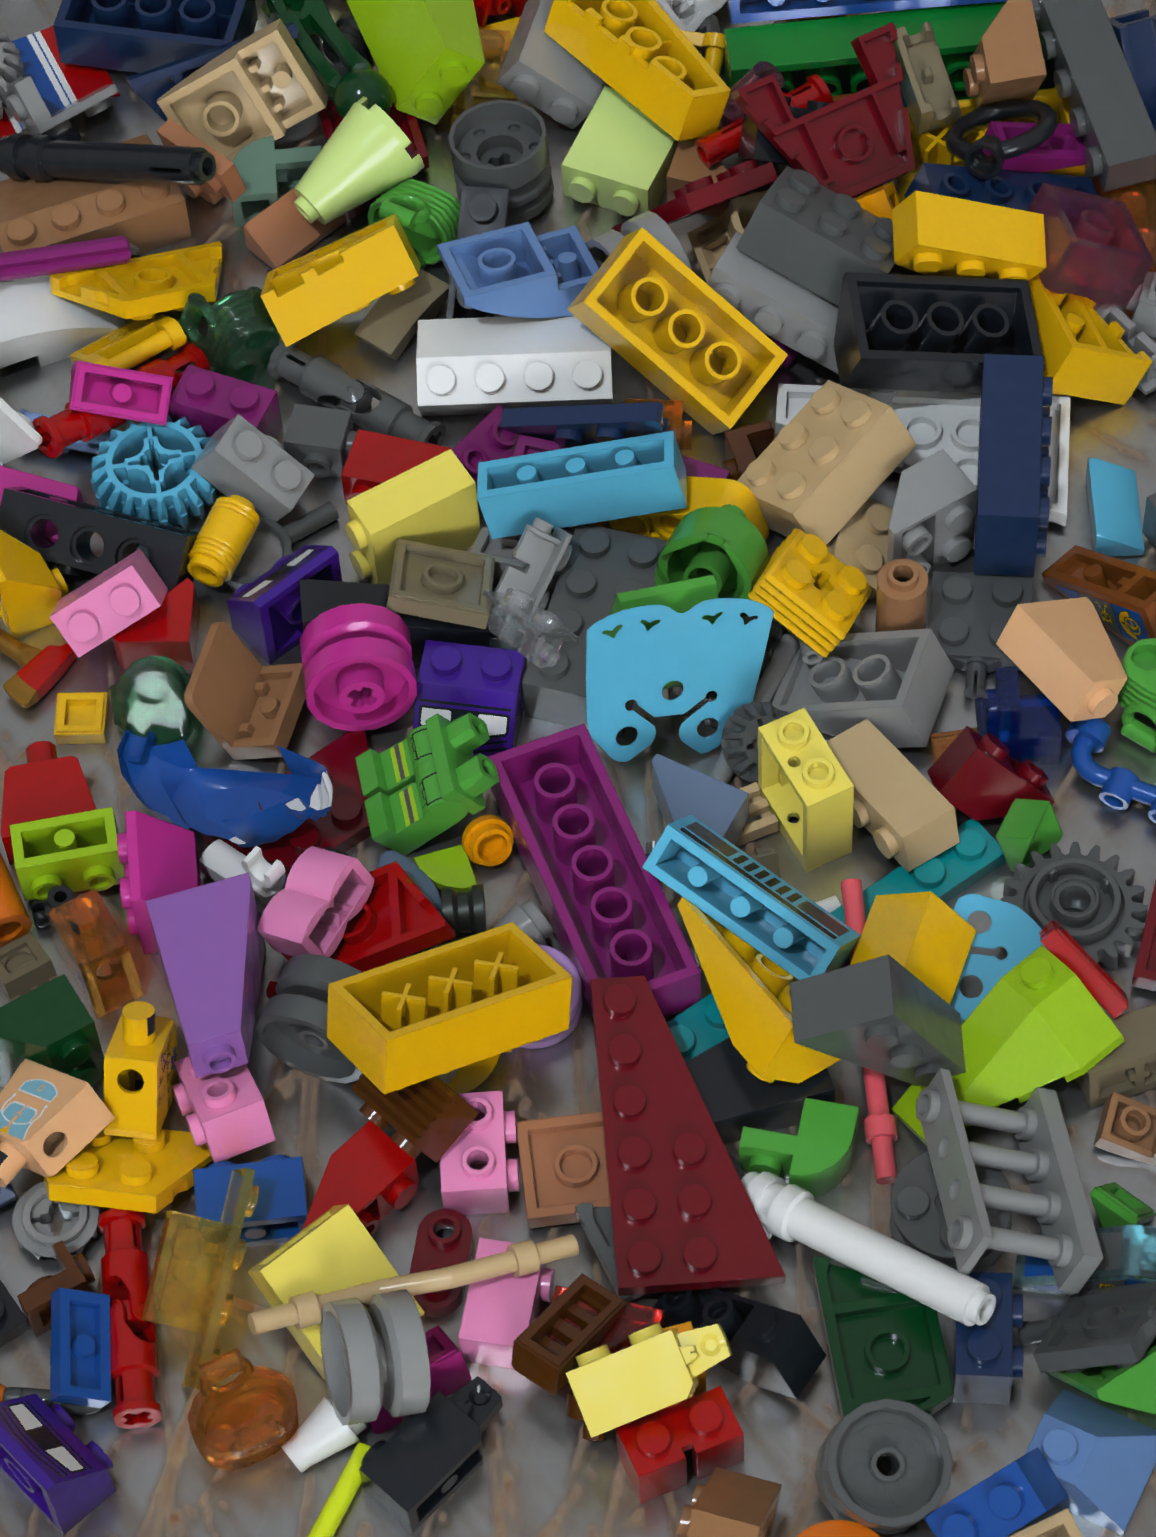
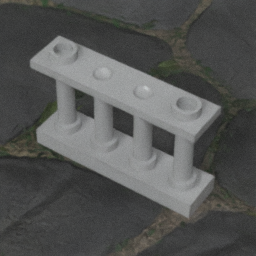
[916,1068,1103,1294]

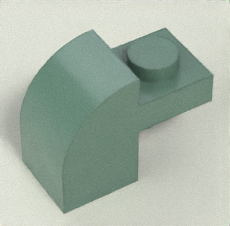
[231,136,322,227]

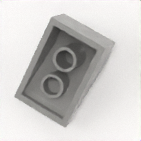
[771,628,955,748]

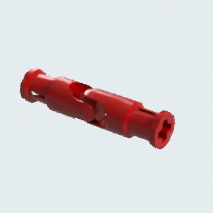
[32,343,210,459]
[98,1208,162,1429]

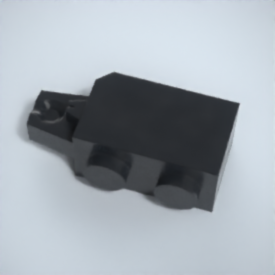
[359,1376,503,1534]

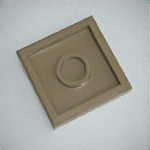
[386,538,495,630]

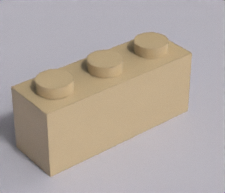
[826,718,960,872]

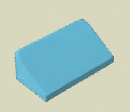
[1086,458,1145,557]

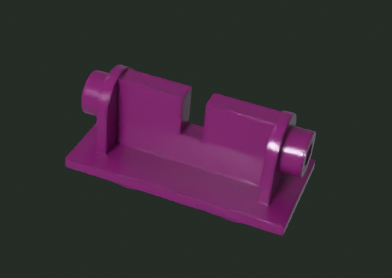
[452,404,519,489]

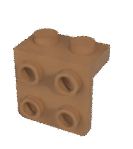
[184,622,306,760]

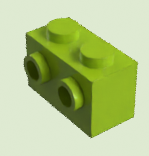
[9,807,125,901]

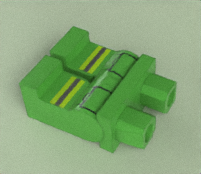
[355,713,500,856]

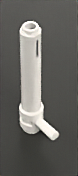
[741,1171,996,1326]

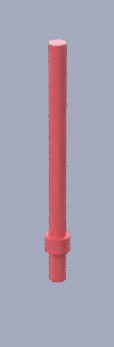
[840,878,898,1184]

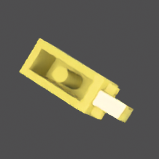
[566,1322,732,1438]

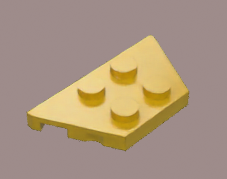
[50,241,223,321]
[44,1129,228,1214]

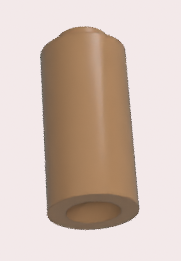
[875,559,928,632]

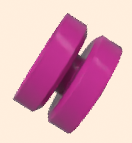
[300,603,417,732]

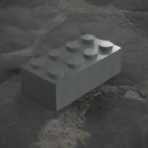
[522,524,667,737]

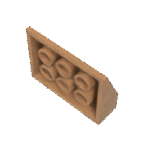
[0,134,192,254]

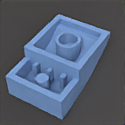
[437,222,599,318]

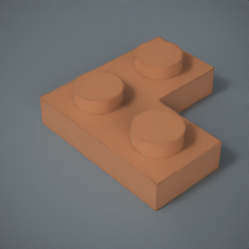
[156,119,246,206]

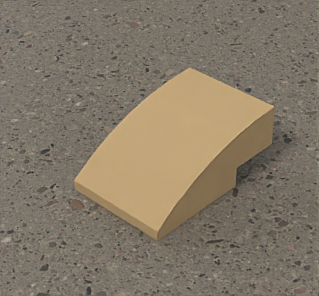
[157,18,329,162]

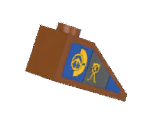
[1042,545,1156,645]

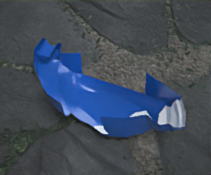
[117,730,333,848]

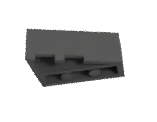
[790,954,966,1087]

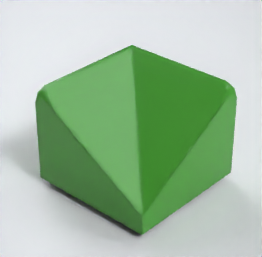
[996,798,1063,872]

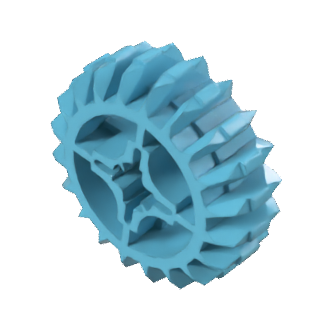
[90,415,221,530]

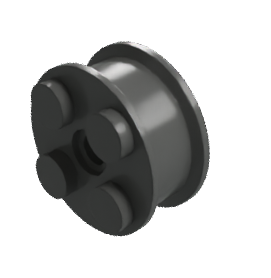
[890,1151,1012,1272]

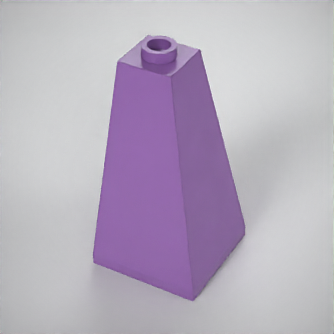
[146,872,266,1078]

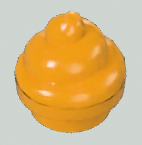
[462,814,514,867]

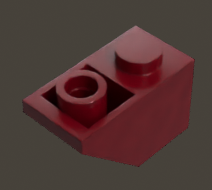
[927,726,1054,821]

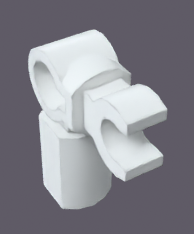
[199,839,287,916]

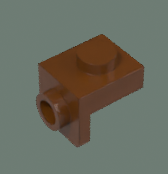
[722,421,774,481]

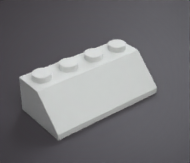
[416,315,614,417]

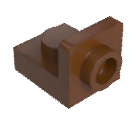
[17,1240,96,1337]

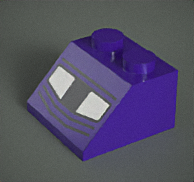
[227,545,342,665]
[413,640,527,757]
[0,1393,115,1536]

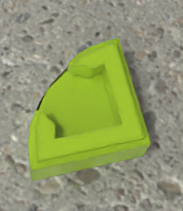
[414,844,477,891]

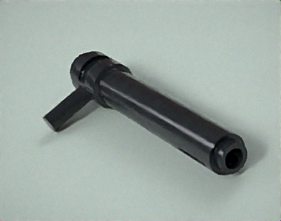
[0,128,216,185]

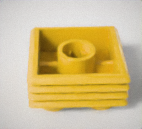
[748,528,872,658]

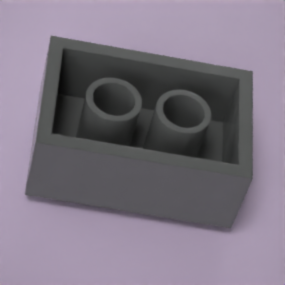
[736,166,898,306]

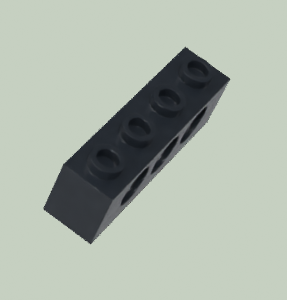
[0,486,198,593]

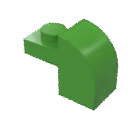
[739,1098,859,1198]

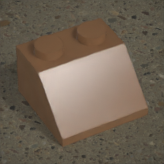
[963,0,1047,109]

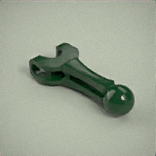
[262,0,393,120]

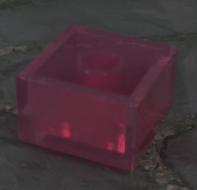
[1027,183,1154,306]

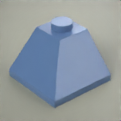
[1025,1390,1156,1536]

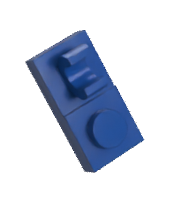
[50,1288,111,1408]

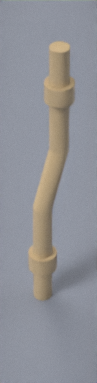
[248,1234,579,1335]

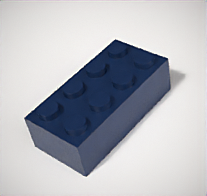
[53,0,258,73]
[974,354,1053,577]

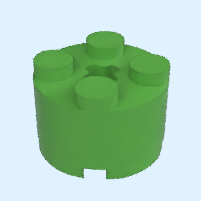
[655,504,770,615]

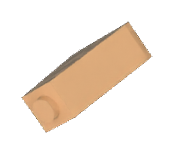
[996,597,1128,722]

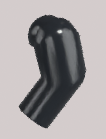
[31,885,78,932]

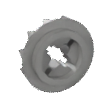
[12,1181,100,1260]

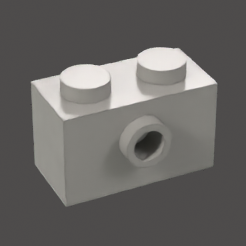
[191,414,315,522]

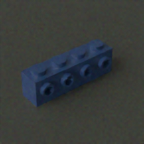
[904,163,1106,251]

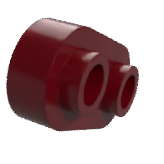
[409,1209,473,1317]

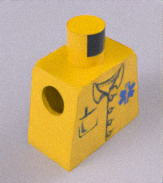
[103,1001,180,1140]

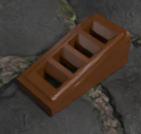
[511,1273,627,1395]

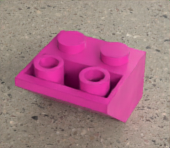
[117,810,202,955]

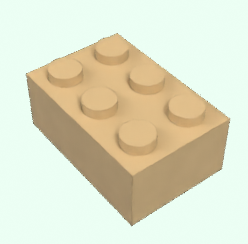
[737,380,917,545]

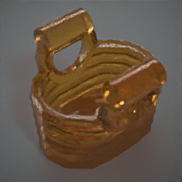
[188,1347,298,1472]

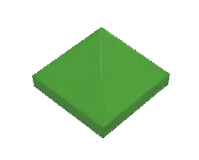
[1090,1182,1156,1230]

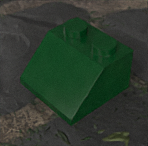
[0,974,104,1087]

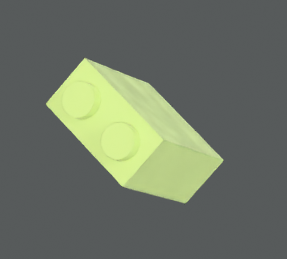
[561,86,679,217]

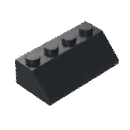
[834,272,1045,393]

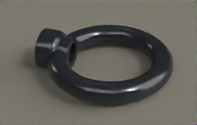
[945,99,1058,179]

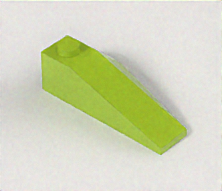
[891,945,1125,1146]

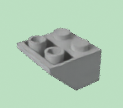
[887,449,978,574]

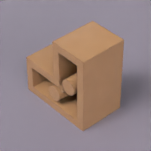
[677,1467,782,1537]

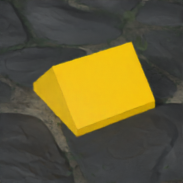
[850,891,977,1005]

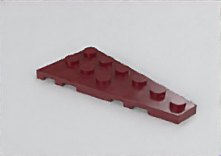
[590,975,786,1296]

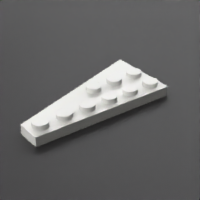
[775,383,1071,526]

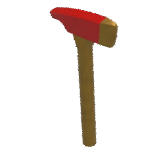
[0,628,77,708]

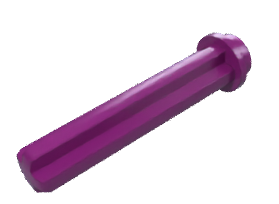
[0,236,131,282]

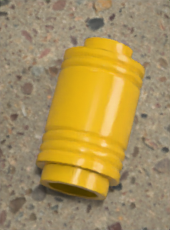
[187,495,260,587]

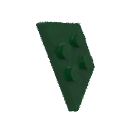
[812,1256,954,1418]

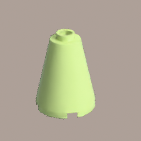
[293,96,424,225]

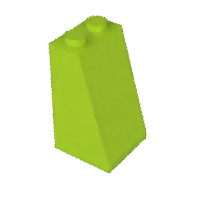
[346,0,485,125]

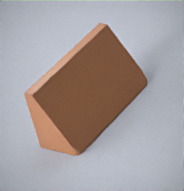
[243,187,347,269]

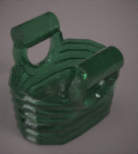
[178,287,281,383]
[109,656,200,745]

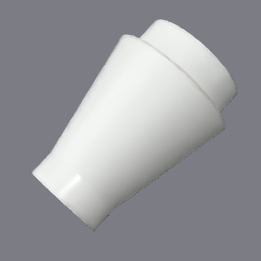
[281,1396,367,1473]

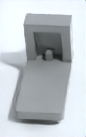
[5,76,119,136]

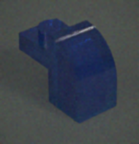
[974,667,1061,766]

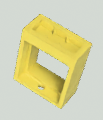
[758,707,854,873]

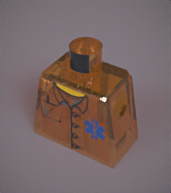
[48,890,144,1019]

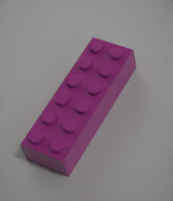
[488,724,701,1018]

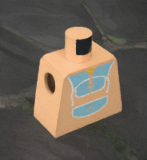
[0,1059,115,1188]

